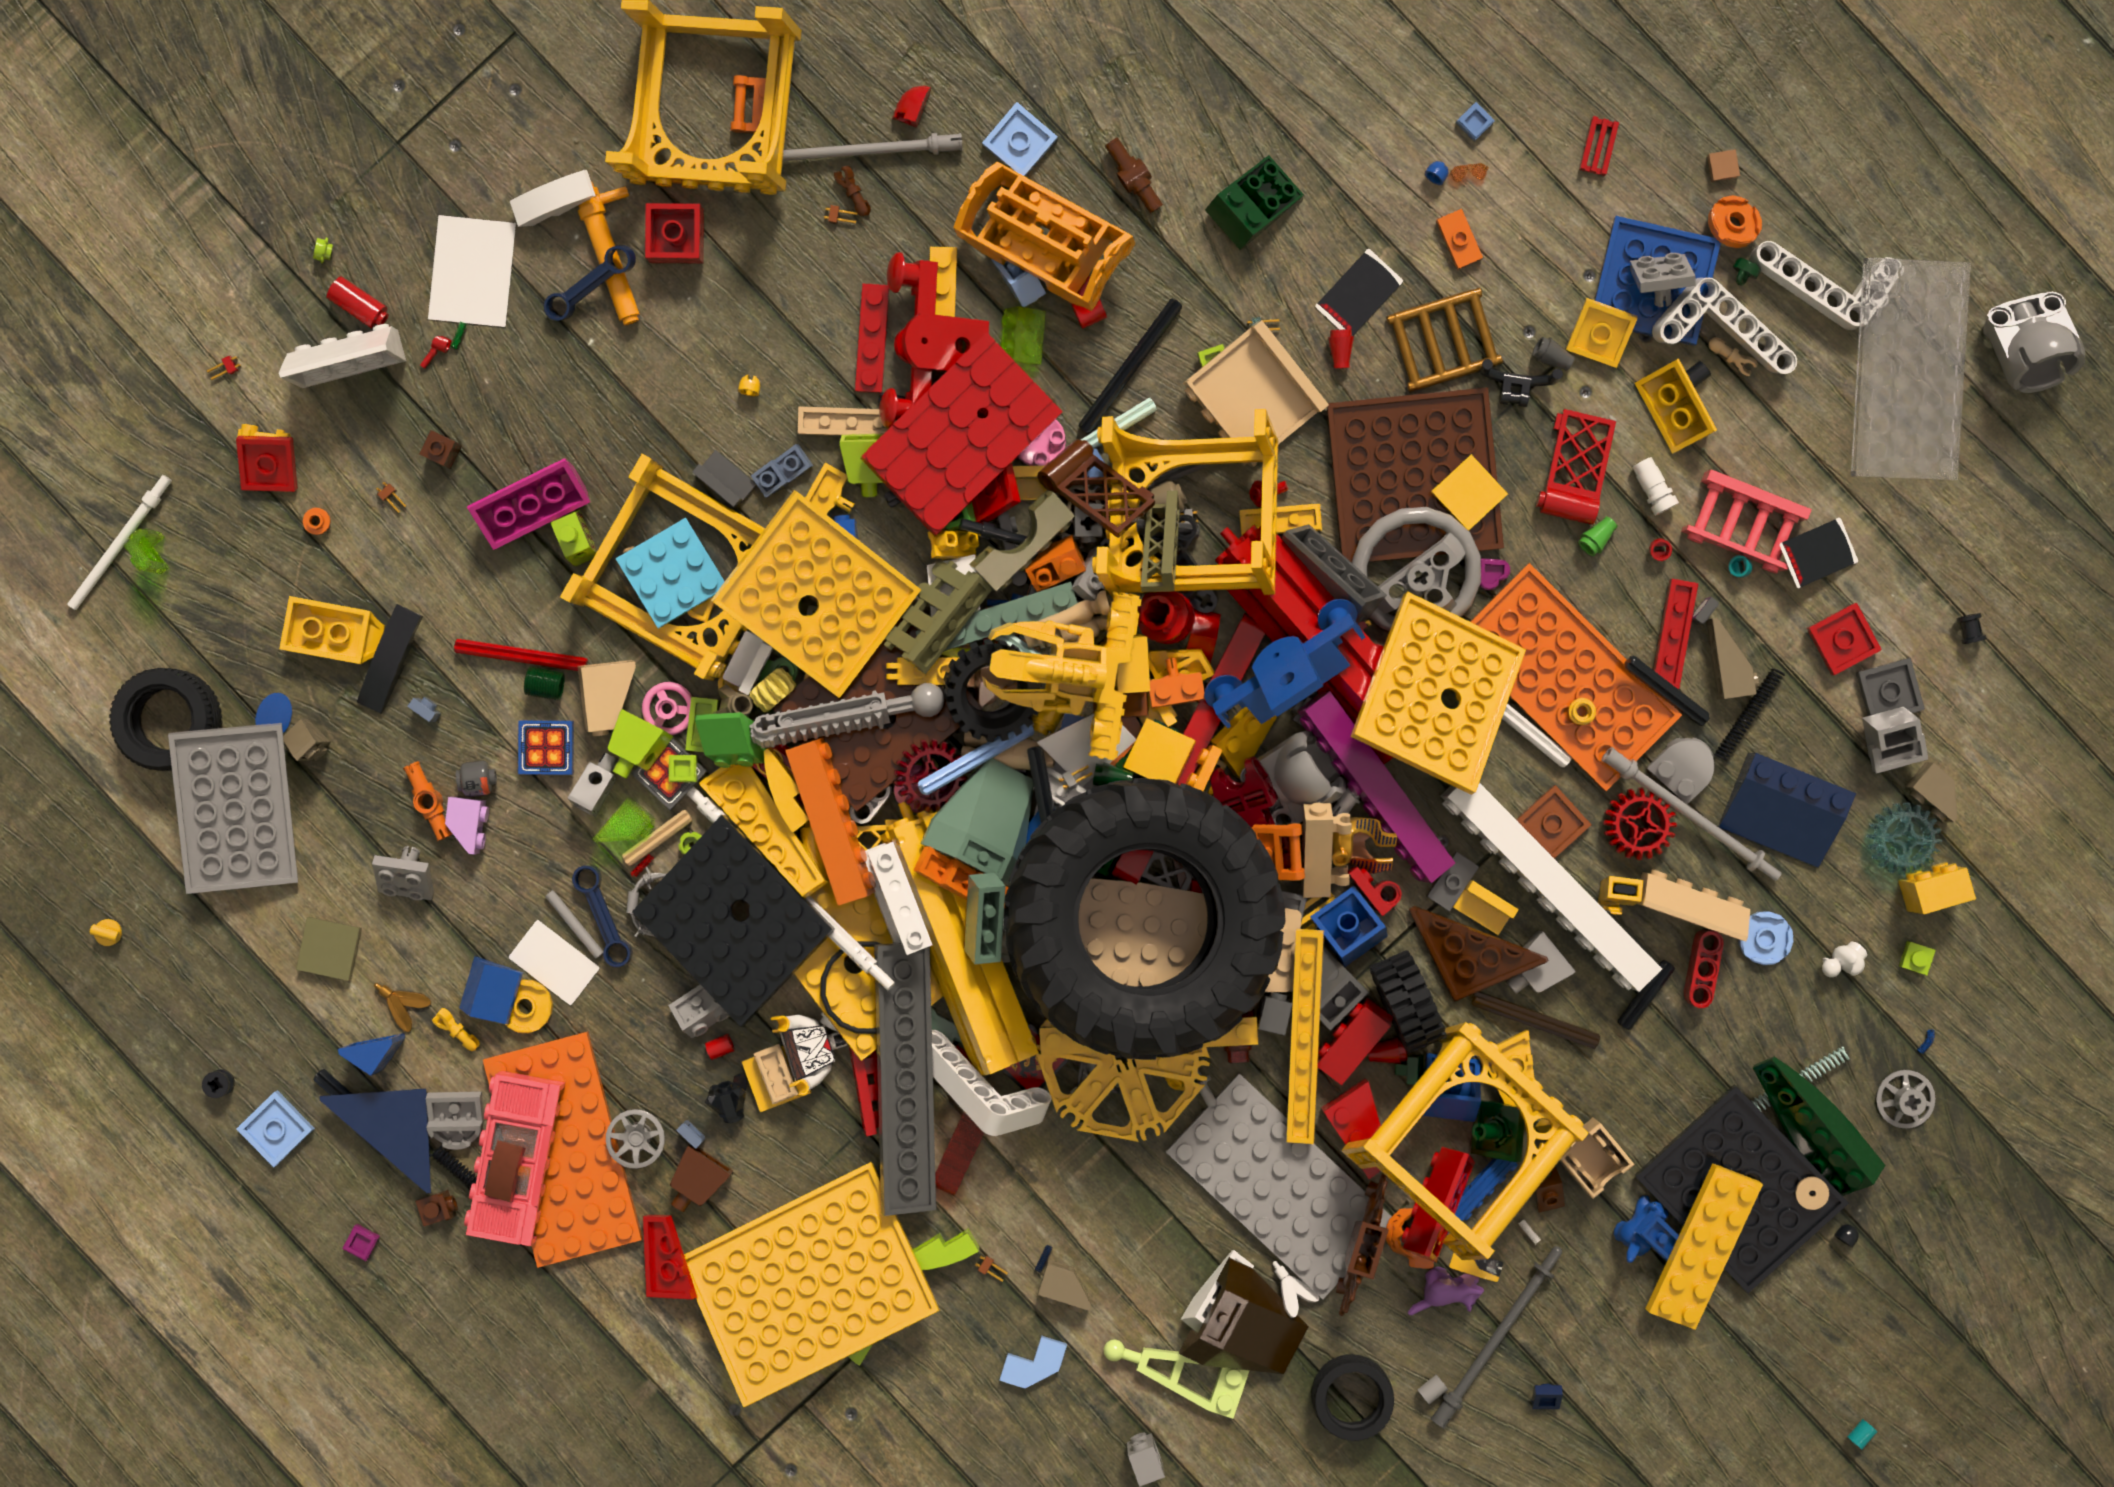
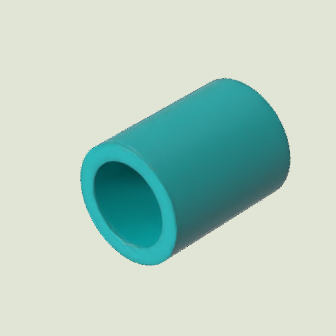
[1847,1419,1878,1450]

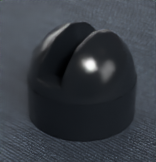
[1834,1224,1859,1248]

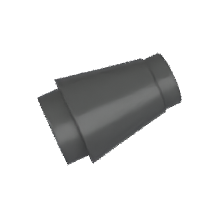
[1532,337,1575,371]

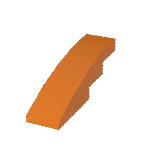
[913,846,1008,907]

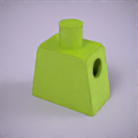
[840,434,883,497]
[608,709,673,779]

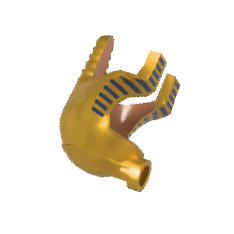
[1332,817,1397,874]

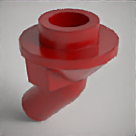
[1250,480,1289,507]

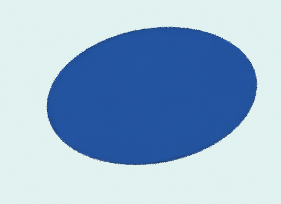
[255,693,292,733]

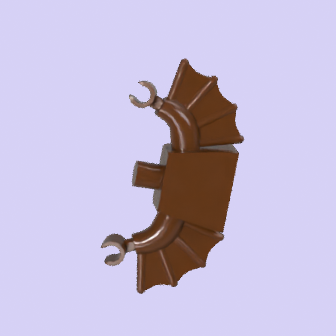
[1336,1172,1389,1316]

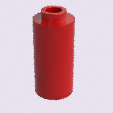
[326,276,389,329]

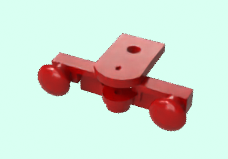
[879,252,989,429]

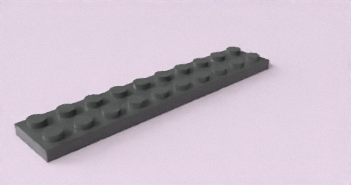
[874,943,936,1216]

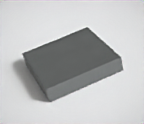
[1856,658,1925,716]

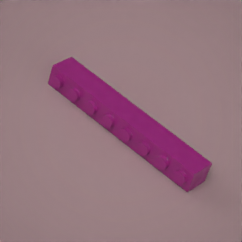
[1297,691,1455,883]

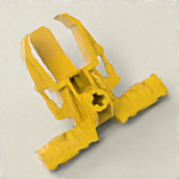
[982,592,1142,760]

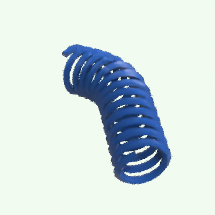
[1917,1029,1935,1054]

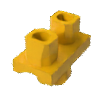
[927,530,979,560]

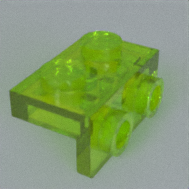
[1000,306,1046,365]
[124,529,169,574]

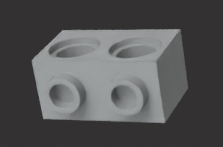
[1127,1433,1165,1487]

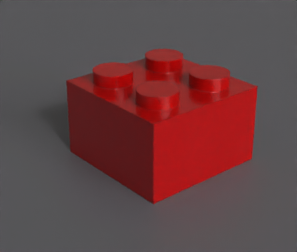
[645,203,704,264]

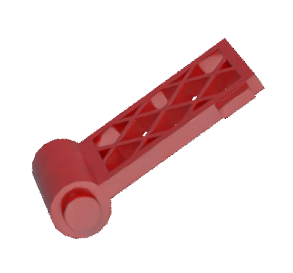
[1536,409,1616,525]

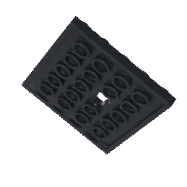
[632,815,835,1027]
[1635,1084,1849,1293]

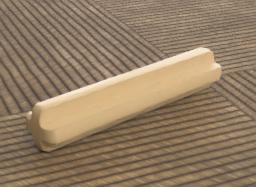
[622,810,692,866]

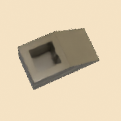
[283,719,330,761]
[1905,762,1958,823]
[1038,1259,1091,1313]

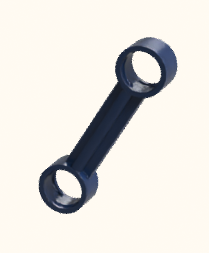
[544,245,636,321]
[572,865,633,967]

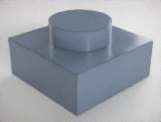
[407,697,441,722]

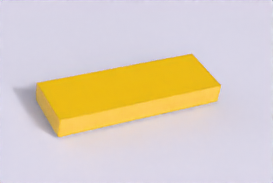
[1239,504,1322,536]

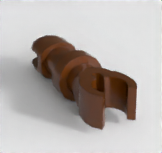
[834,166,871,217]

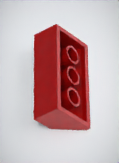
[1401,1147,1475,1263]

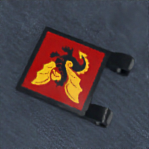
[1002,1018,1069,1090]

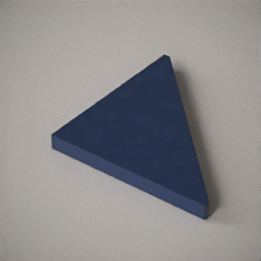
[320,1089,431,1193]

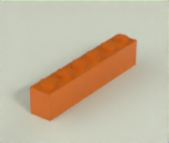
[785,738,876,906]

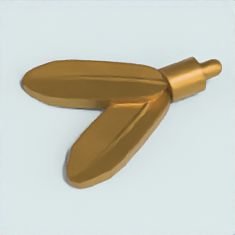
[374,983,431,1032]

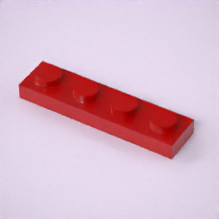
[855,283,890,394]
[1653,578,1699,689]

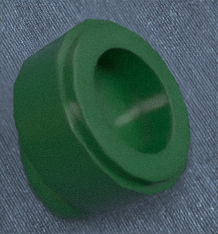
[1733,258,1761,286]

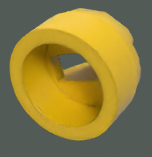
[738,375,760,396]

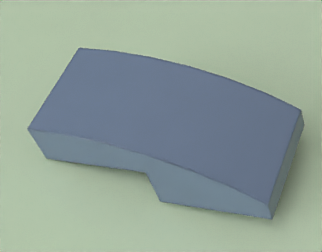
[751,444,813,498]

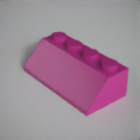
[467,458,590,550]

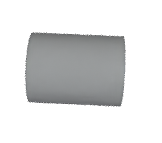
[1417,1374,1448,1405]

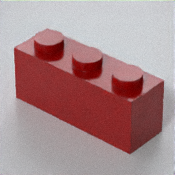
[1318,998,1393,1085]

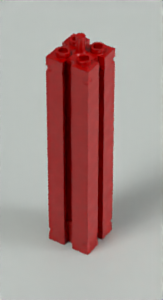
[1215,524,1393,764]

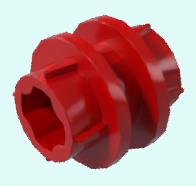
[1137,591,1195,645]

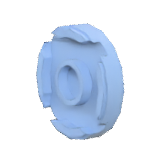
[1738,911,1793,965]

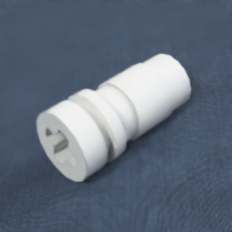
[1632,457,1679,516]

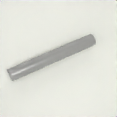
[545,890,603,959]

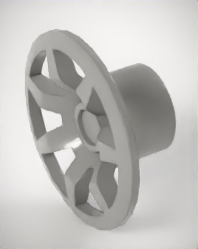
[1876,1070,1936,1129]
[606,1109,665,1169]

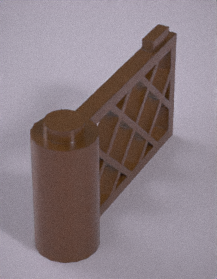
[1037,439,1155,538]

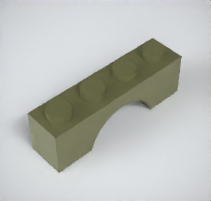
[969,490,1075,591]

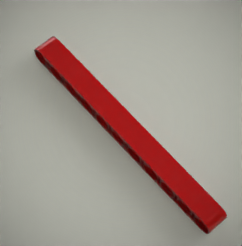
[1111,613,1265,885]

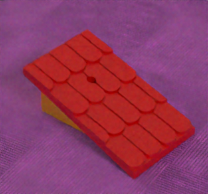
[860,333,1063,537]

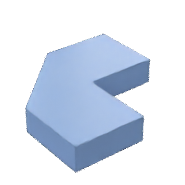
[999,1335,1067,1388]

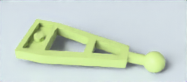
[1104,1339,1249,1419]

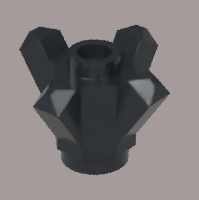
[705,1073,748,1123]

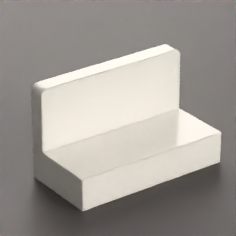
[723,631,773,695]

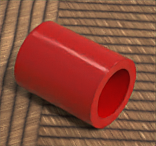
[705,1034,735,1060]

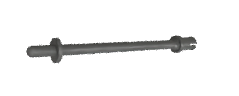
[1431,1246,1562,1429]

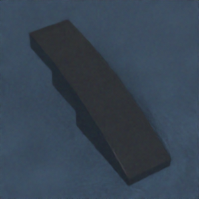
[357,604,423,714]

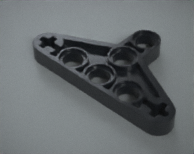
[1100,515,1219,613]

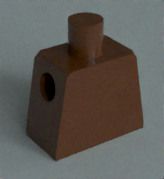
[670,1144,733,1212]

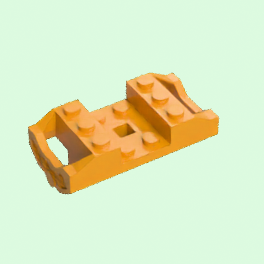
[953,162,1136,311]

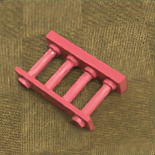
[1681,469,1812,574]

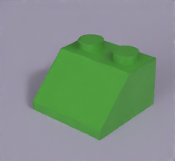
[695,712,767,768]

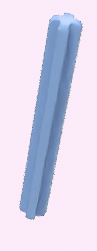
[917,724,1034,795]

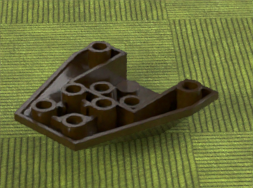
[1179,1257,1309,1374]

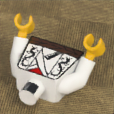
[771,1015,847,1098]

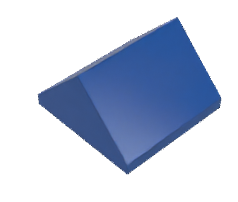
[459,957,523,1024]
[338,1033,405,1076]

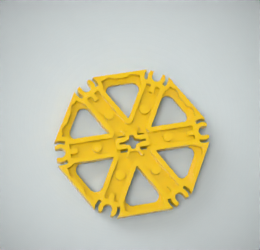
[1036,1019,1210,1142]

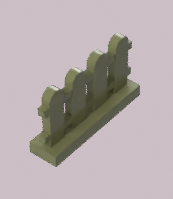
[884,560,992,674]

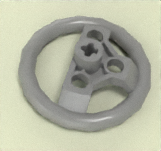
[1351,507,1481,631]

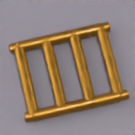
[1386,288,1503,392]

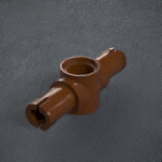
[1105,137,1163,214]

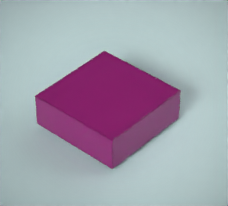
[342,1224,380,1261]

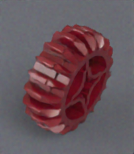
[894,739,967,813]

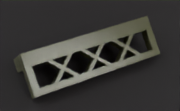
[1141,490,1180,592]

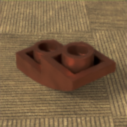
[485,1140,526,1203]

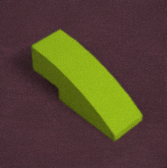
[913,1228,979,1270]

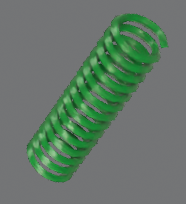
[450,321,467,349]

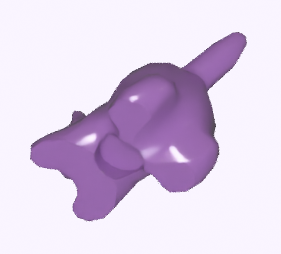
[1408,1267,1484,1315]

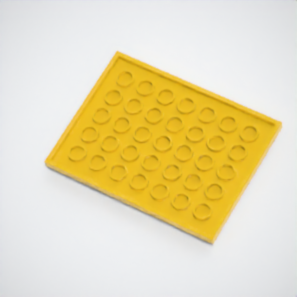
[684,1162,940,1408]

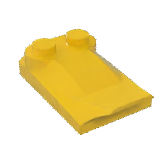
[279,596,385,664]

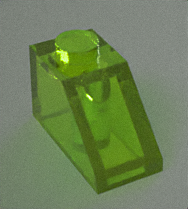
[592,798,656,843]

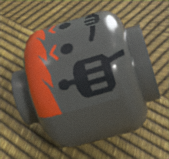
[456,760,497,797]

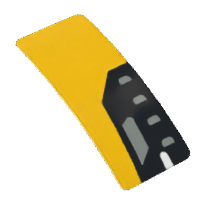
[1449,1252,1503,1282]

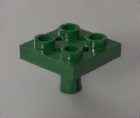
[1471,1100,1525,1162]

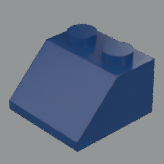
[1310,886,1388,967]
[1422,1053,1481,1122]

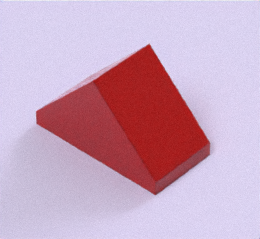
[1186,609,1221,664]

